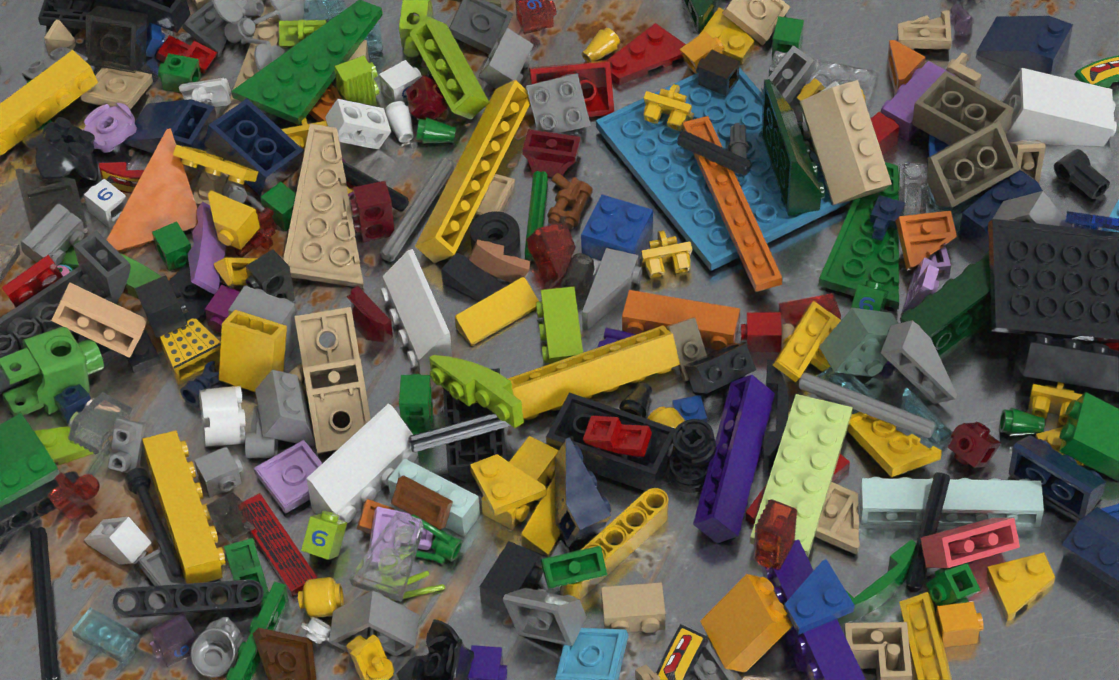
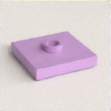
[254,440,322,513]

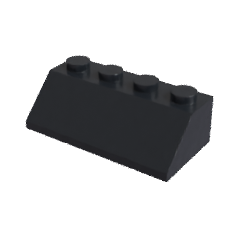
[546,392,675,491]

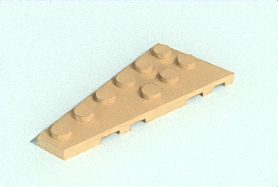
[283,124,364,288]

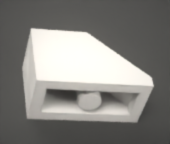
[84,517,152,565]

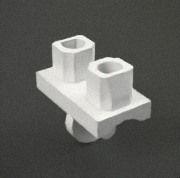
[179,78,231,107]

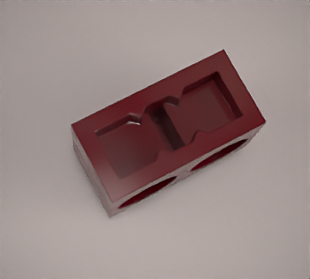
[350,181,395,243]

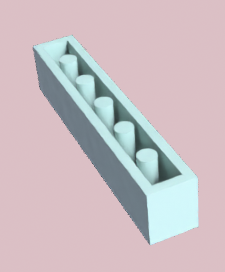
[860,477,1044,527]

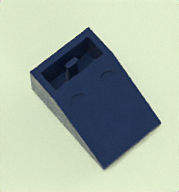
[123,99,217,161]
[555,437,611,548]

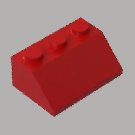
[529,60,615,117]

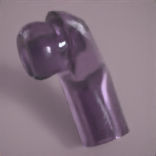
[950,4,974,37]

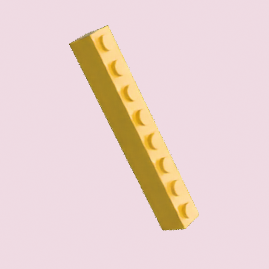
[415,80,530,263]

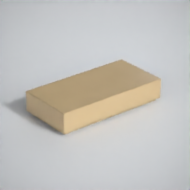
[473,174,515,219]

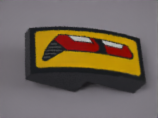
[656,624,708,680]

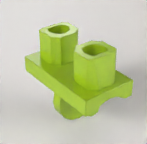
[279,19,327,48]

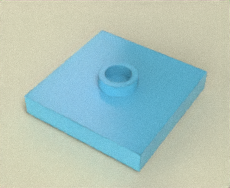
[555,628,629,680]

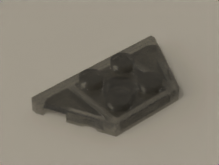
[15,168,88,234]

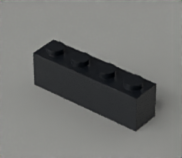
[94,0,191,33]

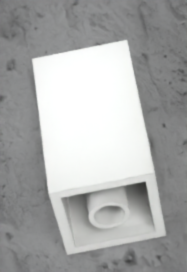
[1001,68,1117,147]

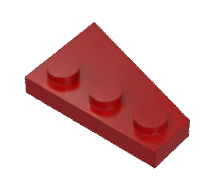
[607,23,686,85]

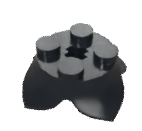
[22,117,98,181]
[396,619,474,680]

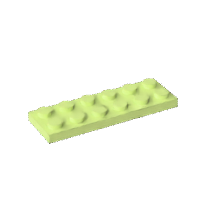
[750,394,853,557]

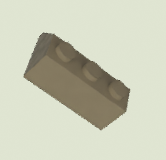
[927,120,1020,207]

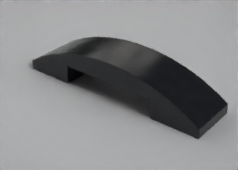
[763,360,789,472]

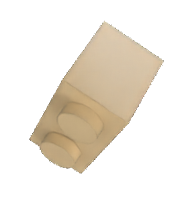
[601,582,666,633]

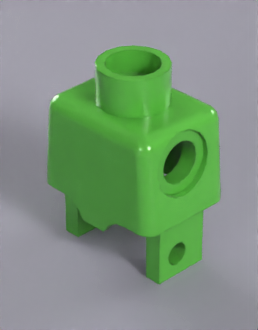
[0,327,104,416]

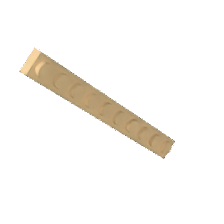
[193,6,280,208]

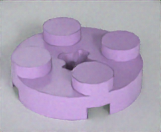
[82,103,137,153]

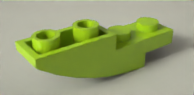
[429,355,524,428]

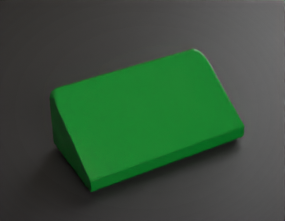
[540,545,607,589]

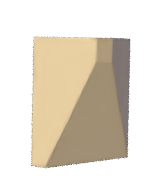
[44,20,75,55]

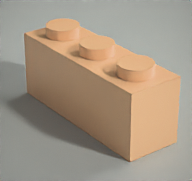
[51,282,148,358]

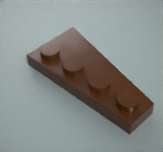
[253,628,316,680]

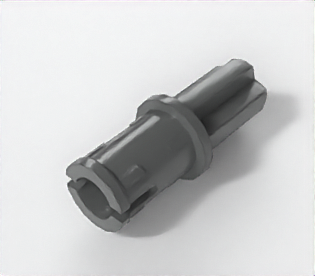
[728,123,749,174]

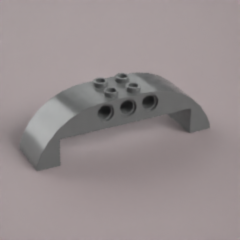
[0,230,131,394]

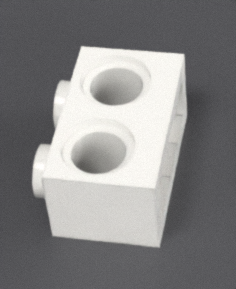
[325,99,391,149]

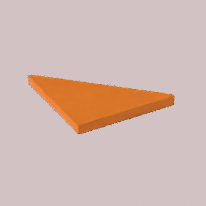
[107,128,198,253]

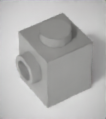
[194,446,243,498]

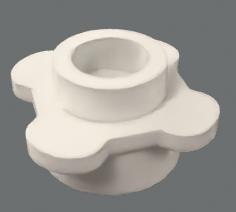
[301,617,331,644]

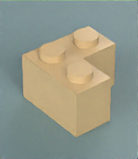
[844,622,912,680]

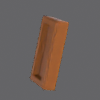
[391,475,453,530]

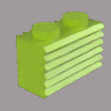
[334,55,380,107]

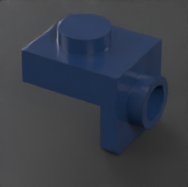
[54,384,95,426]

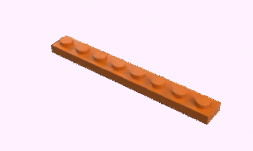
[682,116,782,292]

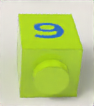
[301,511,347,560]

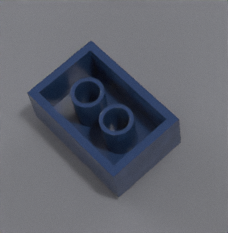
[204,99,304,196]

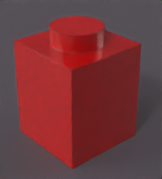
[871,111,899,155]
[741,312,782,352]

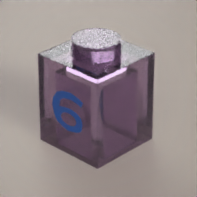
[149,613,197,667]

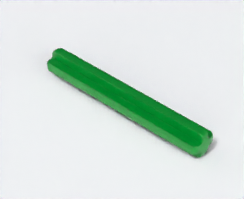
[524,171,548,262]

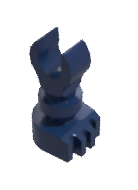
[180,361,221,408]

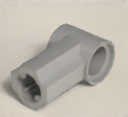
[245,406,278,458]

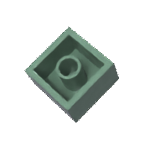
[819,308,898,377]

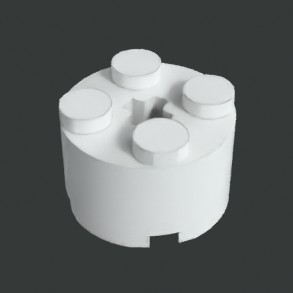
[199,386,246,447]

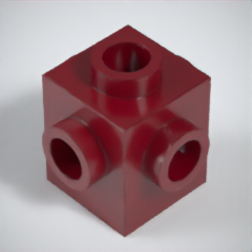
[406,75,448,120]
[948,422,1001,468]

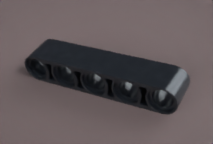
[112,579,264,618]

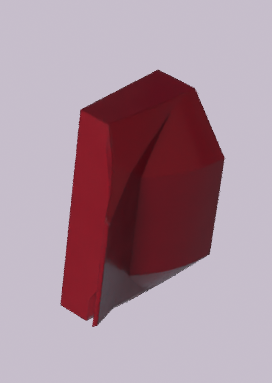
[522,129,581,178]
[347,286,393,343]

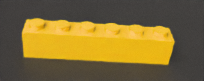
[0,50,98,156]
[507,326,680,420]
[142,430,226,584]

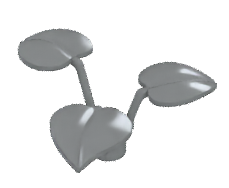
[212,0,305,71]

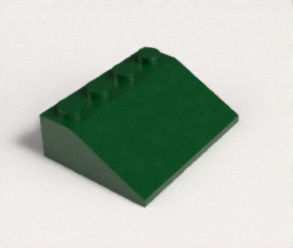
[761,79,825,216]

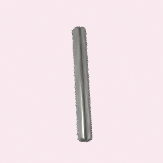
[380,158,454,262]
[799,373,935,438]

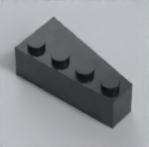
[1014,334,1119,392]

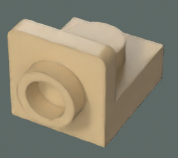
[946,52,982,89]

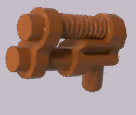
[547,173,593,230]

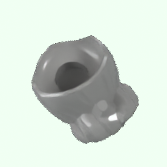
[190,617,244,678]

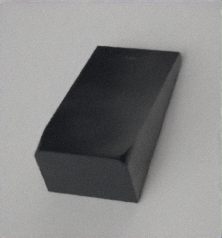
[441,252,504,301]

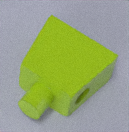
[399,0,434,57]

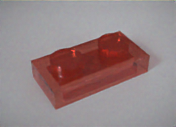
[779,293,841,329]

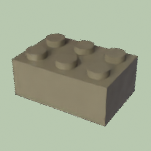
[912,71,1014,145]

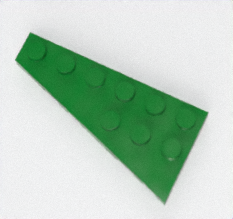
[231,0,383,125]
[818,162,899,309]

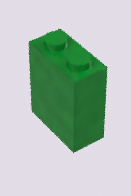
[1059,392,1119,481]

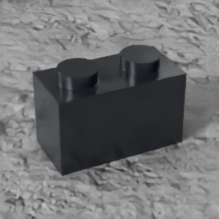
[135,275,189,338]
[479,541,543,615]

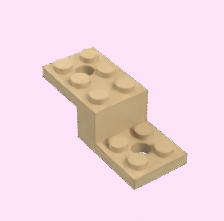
[294,307,371,454]

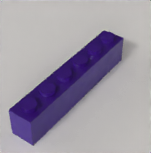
[693,374,775,543]

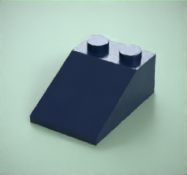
[976,16,1073,75]

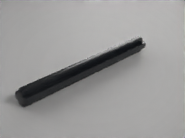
[30,527,59,680]

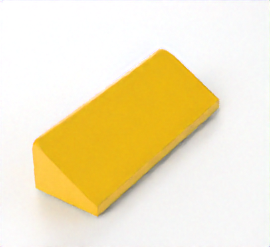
[455,277,539,346]
[521,476,561,557]

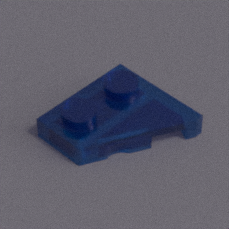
[1065,211,1119,231]

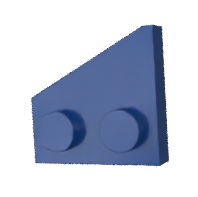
[784,559,855,635]

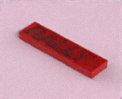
[234,493,317,597]

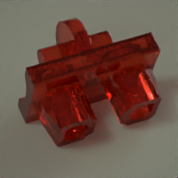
[234,207,277,258]
[47,472,100,522]

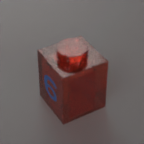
[515,0,557,35]

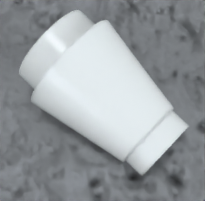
[385,101,414,143]

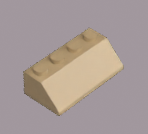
[799,80,892,205]

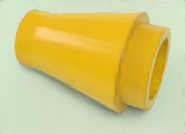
[581,28,620,62]

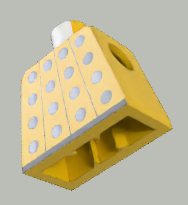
[160,319,221,385]

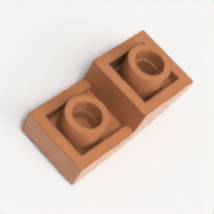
[469,240,530,283]

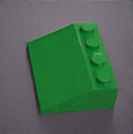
[0,413,61,508]

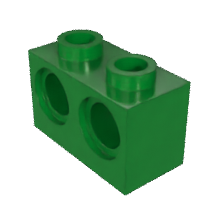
[399,374,433,435]

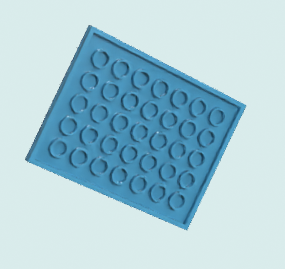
[596,68,850,271]

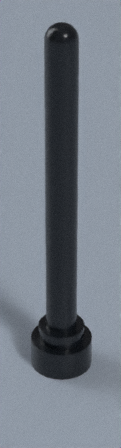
[125,468,183,578]

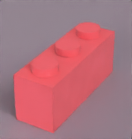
[921,518,1020,568]

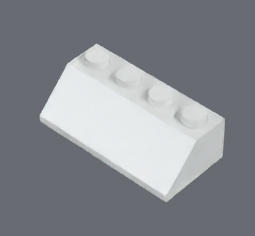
[380,249,452,375]
[306,403,418,523]

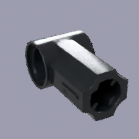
[1054,149,1110,200]

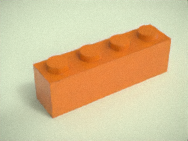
[622,290,740,350]

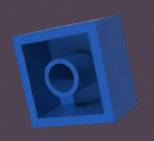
[581,194,653,261]

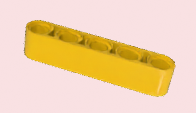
[560,488,668,600]

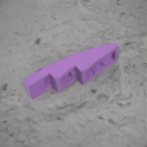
[188,201,226,295]

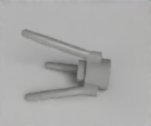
[223,180,265,213]

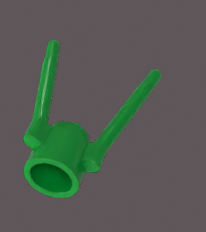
[400,514,463,565]

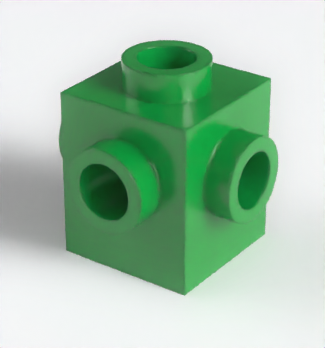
[926,563,981,606]

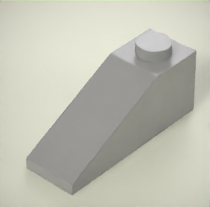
[582,248,642,330]
[881,320,957,404]

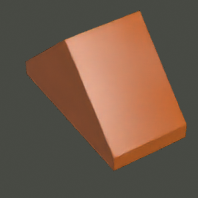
[887,40,925,93]

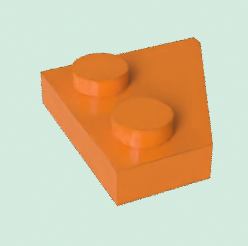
[895,211,957,271]

